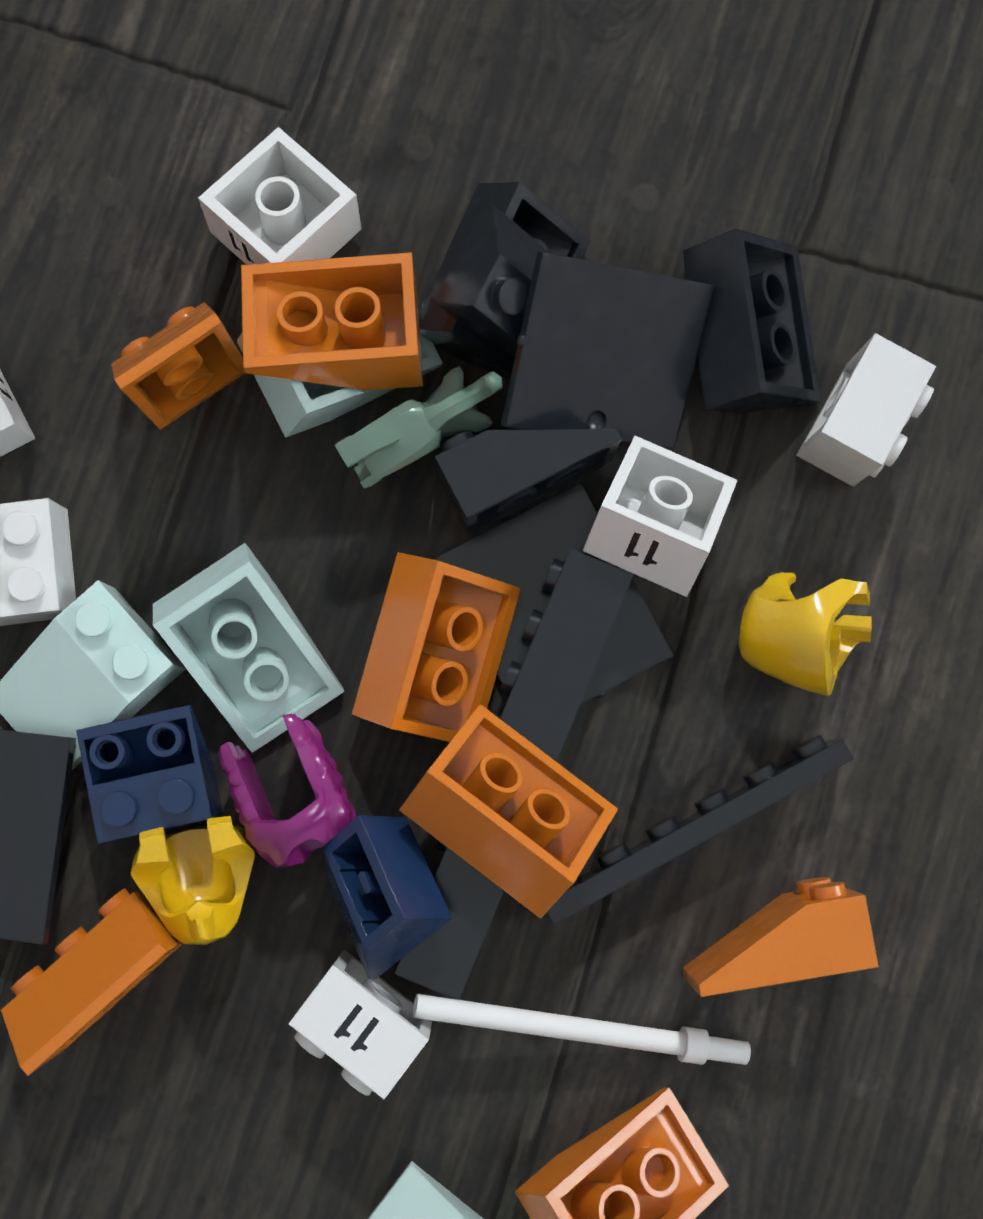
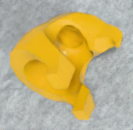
[738,572,872,696]
[131,816,255,945]

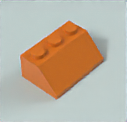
[352,552,521,742]
[399,704,618,919]
[1,888,183,1076]

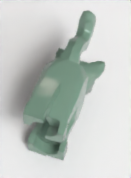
[335,366,503,489]

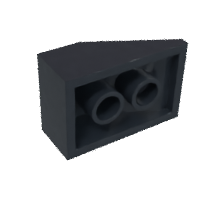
[435,429,622,535]

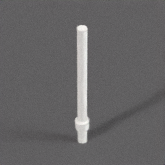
[413,994,751,1065]

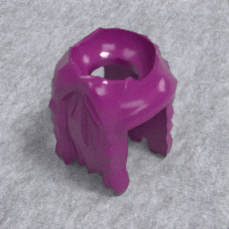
[219,714,356,868]

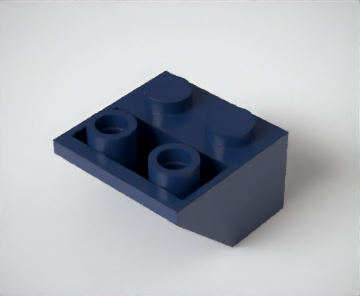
[76,705,224,844]
[322,815,452,979]

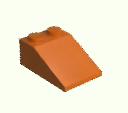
[241,252,423,390]
[111,302,245,430]
[682,877,879,997]
[515,1088,729,1219]

